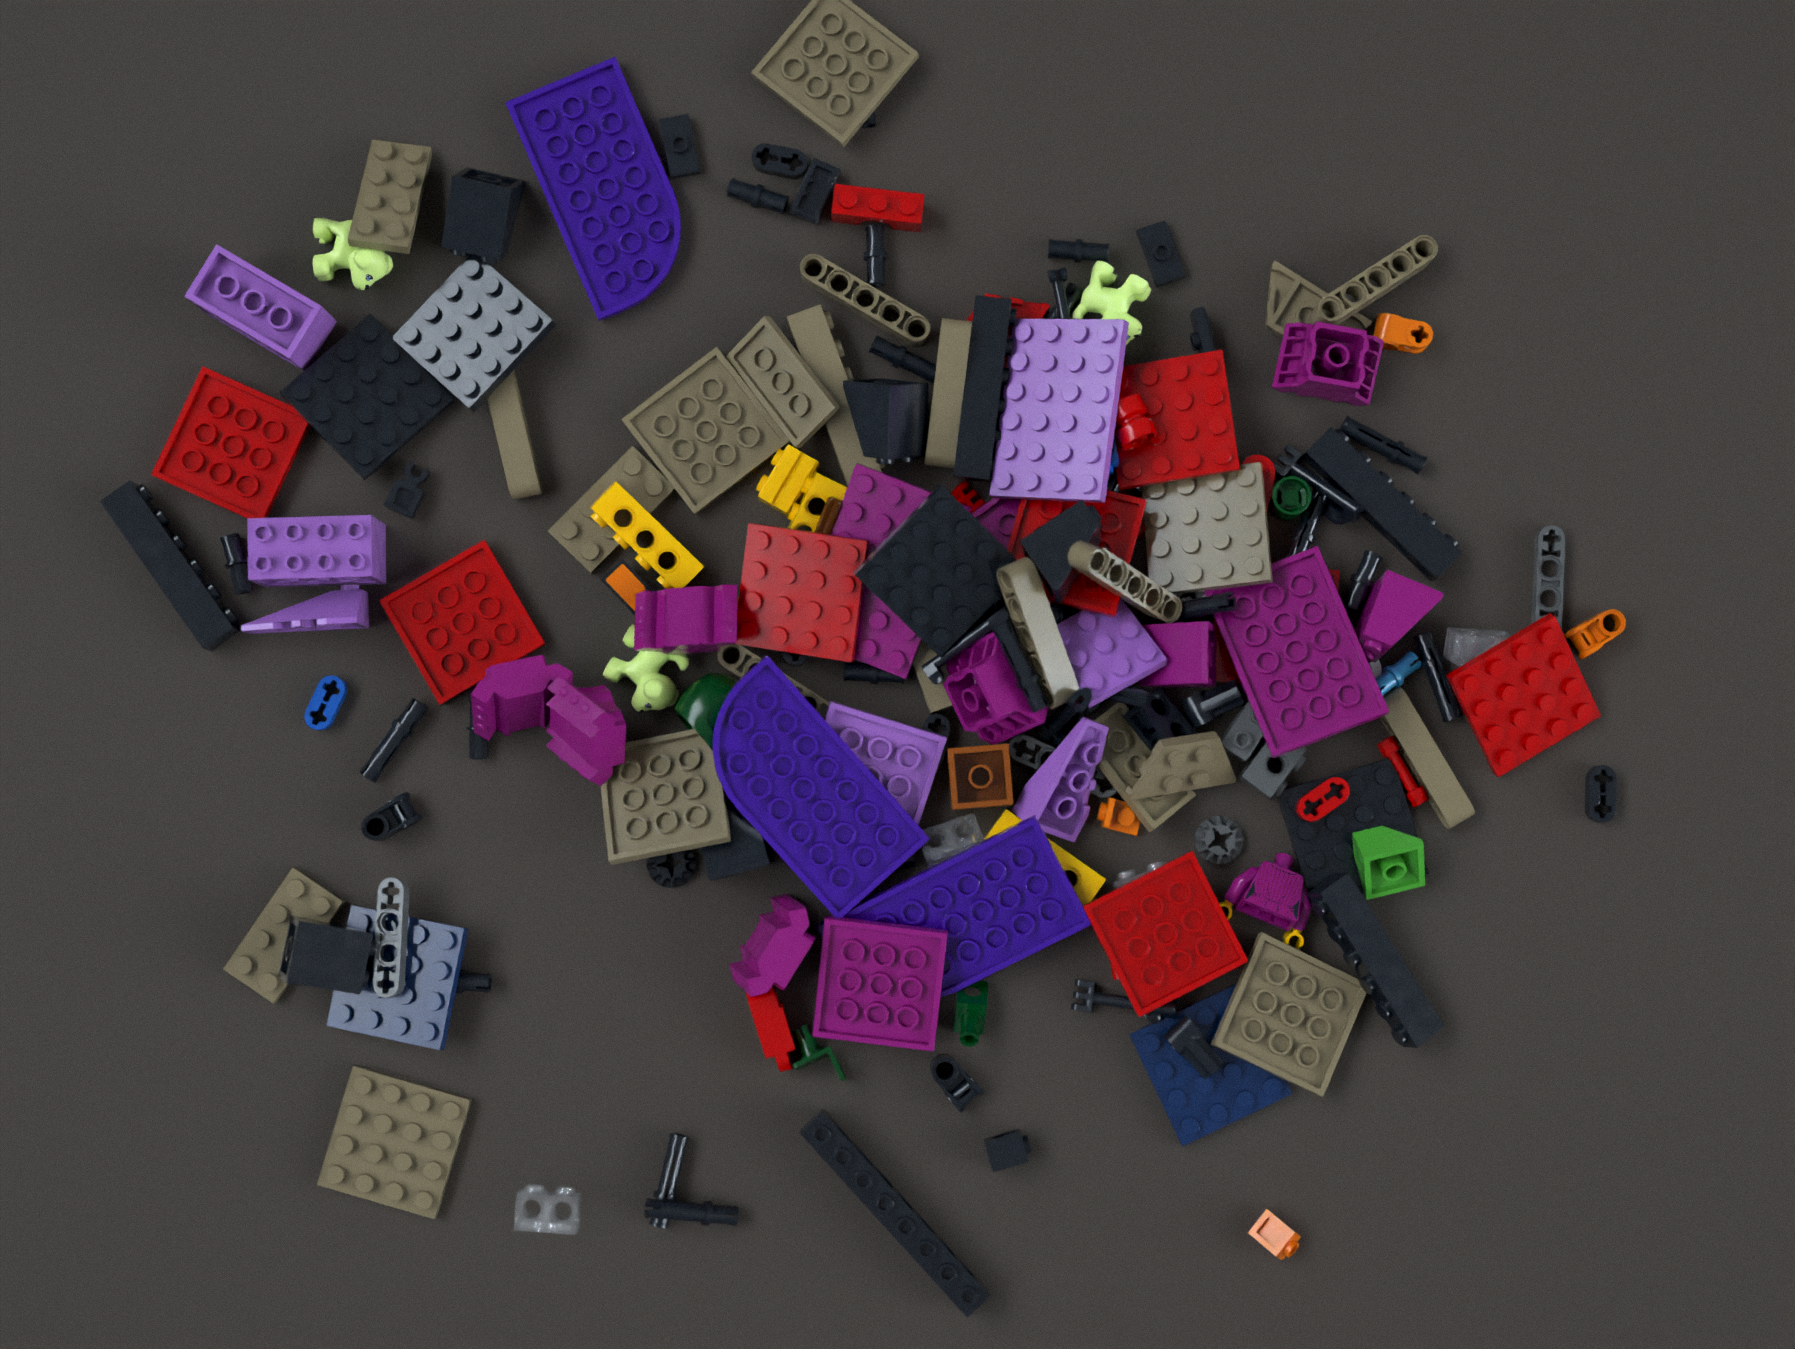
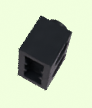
[1123,687,1197,751]

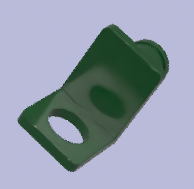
[953,980,988,1047]
[791,1024,847,1082]

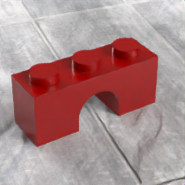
[831,184,925,232]

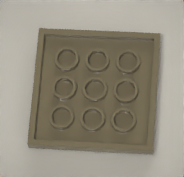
[751,0,919,147]
[621,347,790,515]
[1142,462,1273,595]
[601,729,731,865]
[1211,932,1366,1097]
[317,1065,472,1219]

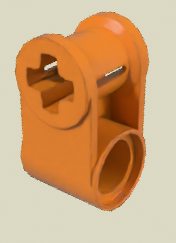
[1373,313,1433,354]
[1564,609,1626,660]

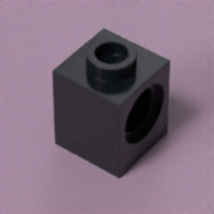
[984,1129,1032,1172]

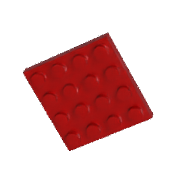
[1114,350,1240,490]
[151,366,310,518]
[1007,490,1147,618]
[733,522,870,663]
[379,540,546,705]
[1446,613,1601,778]
[1083,851,1249,1017]

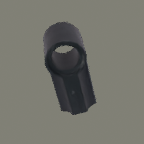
[1181,679,1247,728]
[1162,1015,1224,1079]

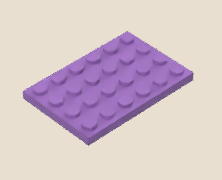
[989,319,1129,503]

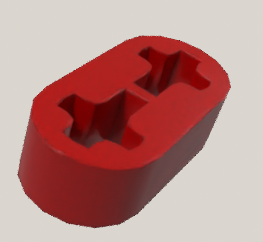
[1296,777,1350,822]

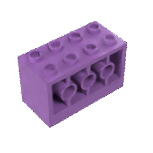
[184,244,337,371]
[247,515,386,588]

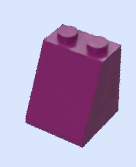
[1355,570,1444,663]
[1139,621,1216,688]

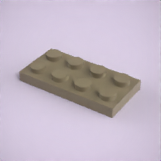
[347,139,433,254]
[726,316,841,448]
[548,446,675,574]
[1094,702,1196,833]
[223,867,345,1003]

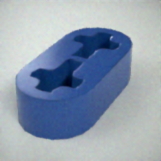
[304,675,348,731]

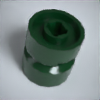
[1268,476,1312,521]

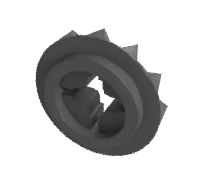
[1195,816,1244,864]

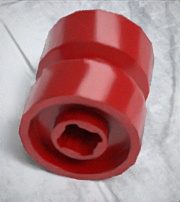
[1115,394,1158,450]

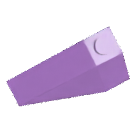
[241,585,369,634]
[1011,717,1109,842]

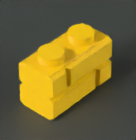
[756,444,820,516]

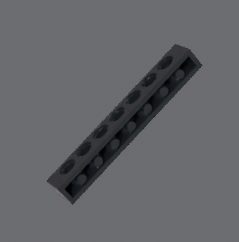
[799,1109,990,1318]

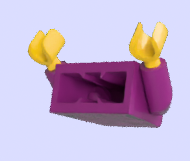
[1219,853,1312,949]

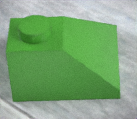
[1352,826,1425,900]

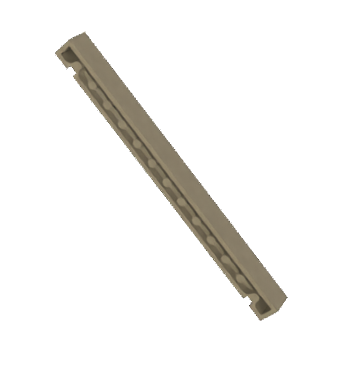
[786,304,953,715]

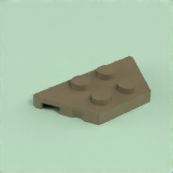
[1265,261,1373,338]
[1125,731,1236,800]

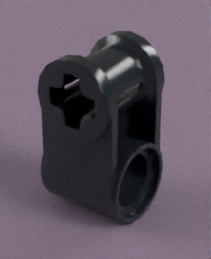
[361,792,423,841]
[930,1054,984,1113]

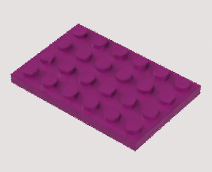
[831,463,972,679]
[1204,546,1389,758]

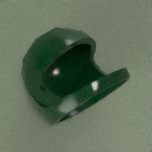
[674,673,739,750]

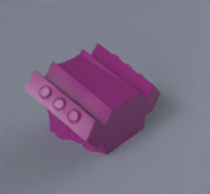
[1272,321,1384,406]
[634,584,737,655]
[942,632,1048,745]
[471,654,573,741]
[546,677,626,786]
[729,894,816,997]

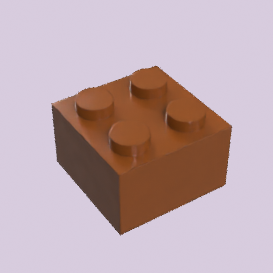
[947,744,1014,810]

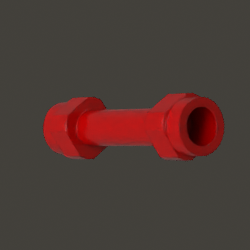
[1376,736,1429,807]

